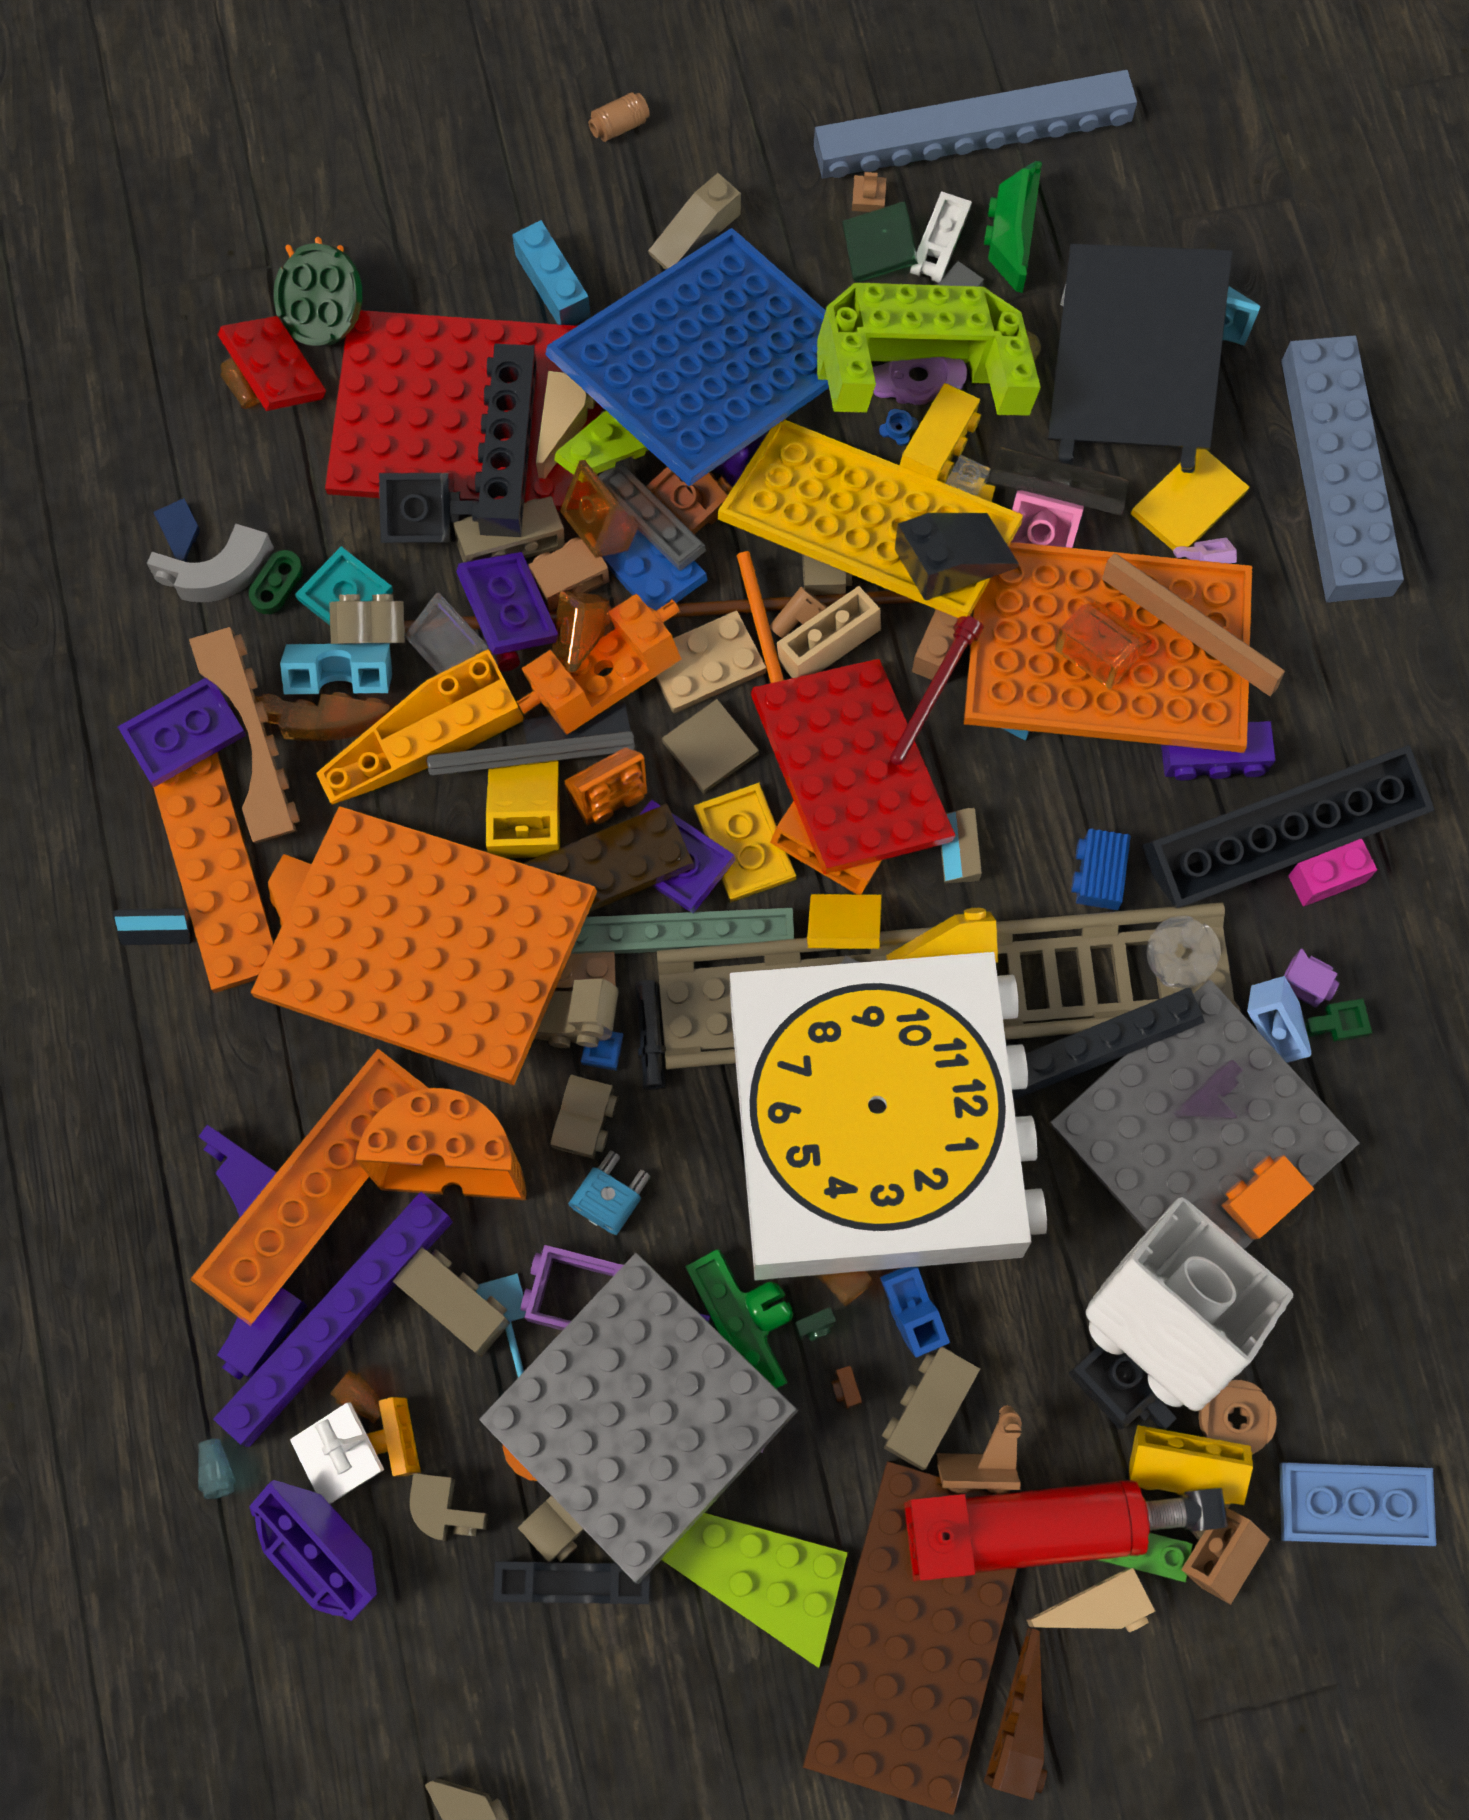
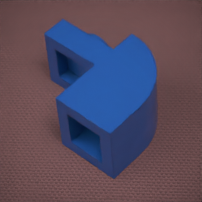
[880,1267,950,1357]

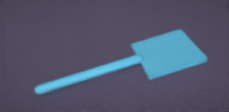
[476,1273,526,1377]

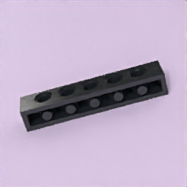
[472,344,537,537]

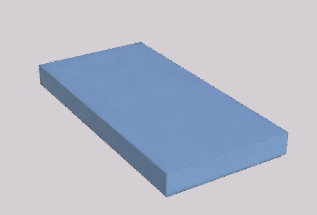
[1279,1463,1436,1546]

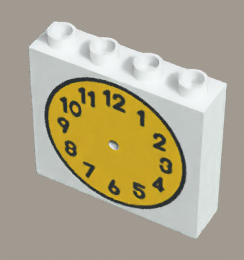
[730,952,1047,1280]

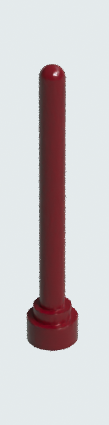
[890,616,984,765]

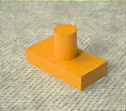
[367,1397,421,1476]

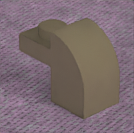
[410,1473,488,1541]

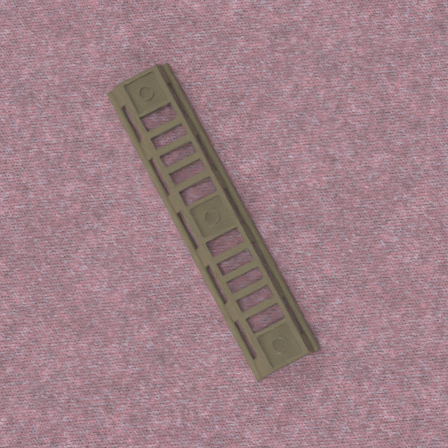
[657,902,1240,1069]

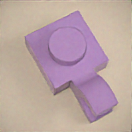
[1173,538,1237,564]

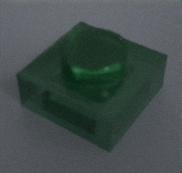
[795,1307,836,1342]

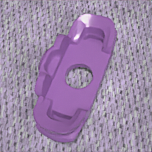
[872,357,967,405]

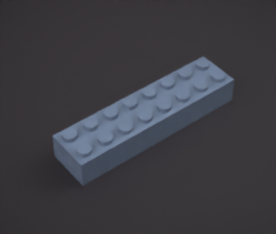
[1281,335,1404,602]

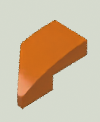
[268,854,311,926]

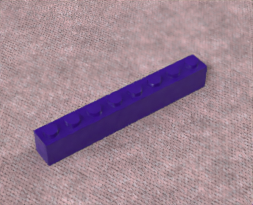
[213,1192,453,1447]

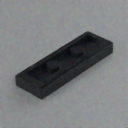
[523,702,631,743]

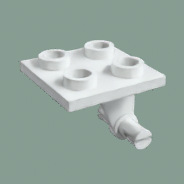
[290,1402,384,1504]

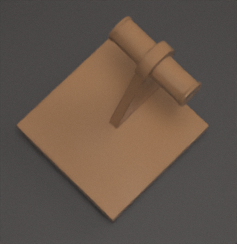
[936,1405,1022,1494]

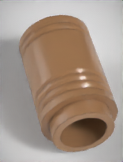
[589,92,650,142]

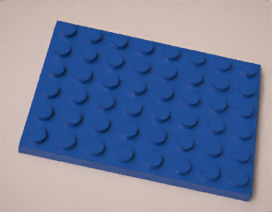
[545,228,829,486]

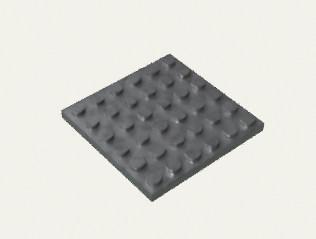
[1049,979,1359,1249]
[479,1253,798,1584]

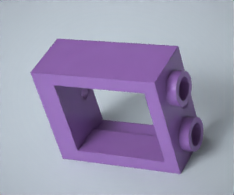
[520,1245,624,1331]

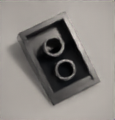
[895,513,1019,601]

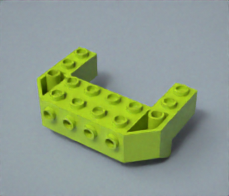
[817,283,1041,415]

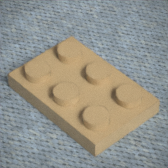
[655,610,766,714]

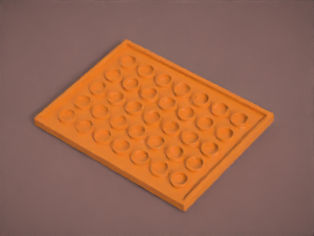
[964,542,1252,753]
[251,806,597,1085]

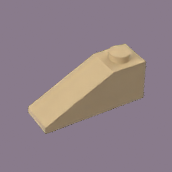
[536,371,595,478]
[1027,1568,1155,1632]

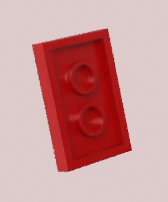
[218,316,326,411]

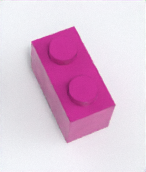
[1288,839,1377,907]

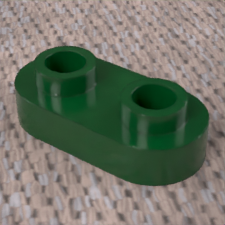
[249,550,303,614]

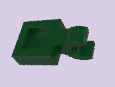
[1305,999,1372,1042]

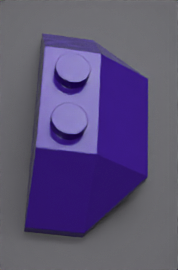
[249,1480,377,1621]

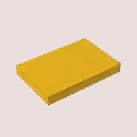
[1131,449,1250,550]
[694,783,796,903]

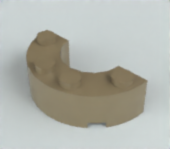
[534,978,619,1048]

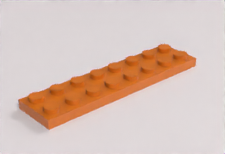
[153,752,274,993]
[190,1049,428,1326]

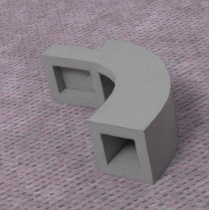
[147,524,274,602]

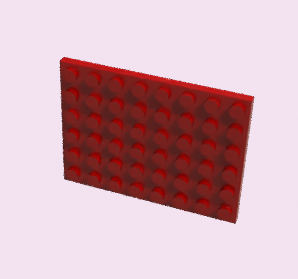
[325,310,604,514]

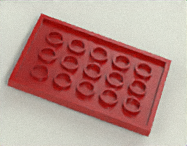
[751,659,956,875]

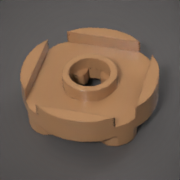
[1198,1380,1276,1454]

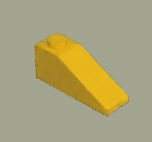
[886,908,998,962]

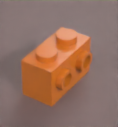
[1221,1155,1314,1239]

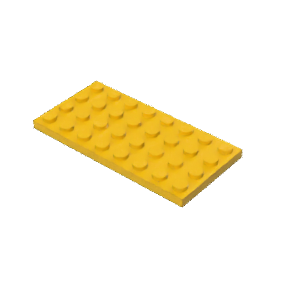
[718,419,1023,618]

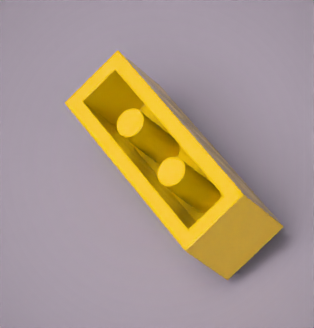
[900,383,981,481]
[1129,1425,1253,1505]

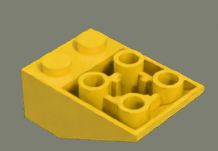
[486,761,560,859]

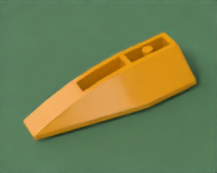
[316,649,525,805]

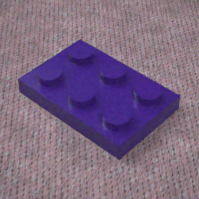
[456,552,558,655]
[118,678,246,787]
[640,800,736,914]

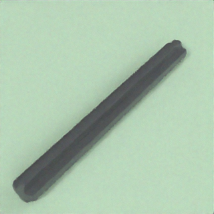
[427,731,635,776]

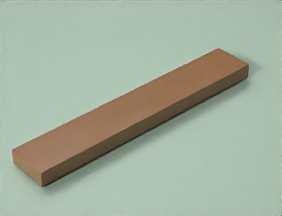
[1102,553,1285,697]

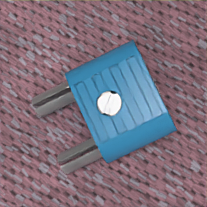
[568,1151,650,1235]

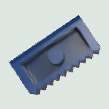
[1071,828,1131,910]

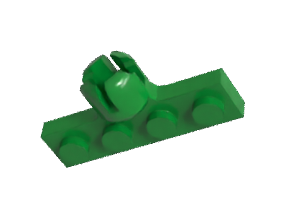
[685,1249,793,1389]

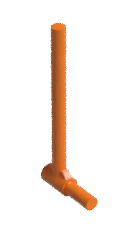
[737,551,784,683]

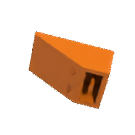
[564,747,647,826]

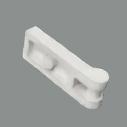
[910,191,972,283]

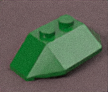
[984,161,1042,293]

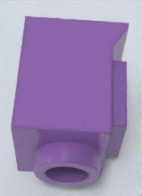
[1284,949,1340,1008]

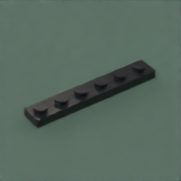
[1012,987,1205,1100]

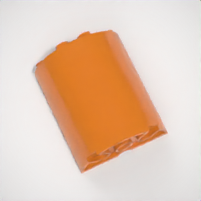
[355,1088,526,1200]

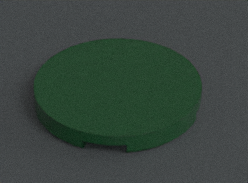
[274,243,362,346]

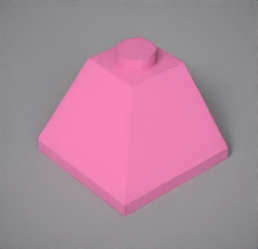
[1011,489,1086,548]

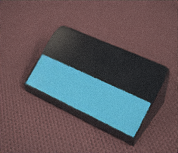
[113,908,193,945]

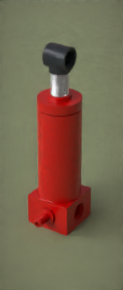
[904,1480,1228,1581]

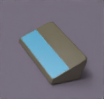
[940,808,982,883]

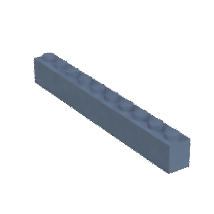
[814,70,1137,179]

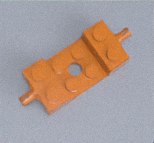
[516,593,682,735]

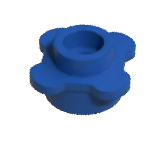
[879,409,918,446]

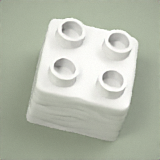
[1086,1197,1293,1411]

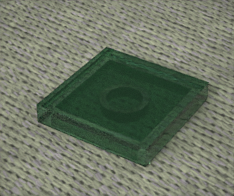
[843,201,918,283]

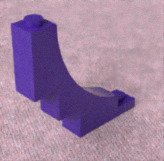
[198,1125,308,1380]

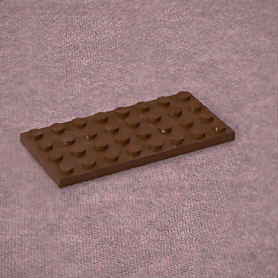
[802,1461,1017,1815]

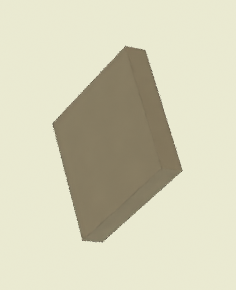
[662,699,759,794]

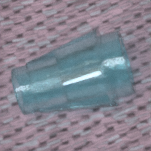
[198,1439,236,1499]

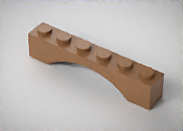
[189,627,300,844]

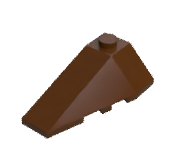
[984,1628,1047,1800]

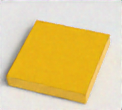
[807,894,881,949]

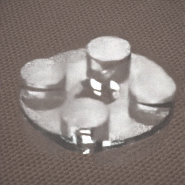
[1147,916,1221,988]

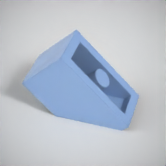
[1247,976,1311,1063]

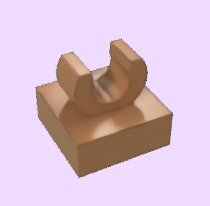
[852,172,887,213]

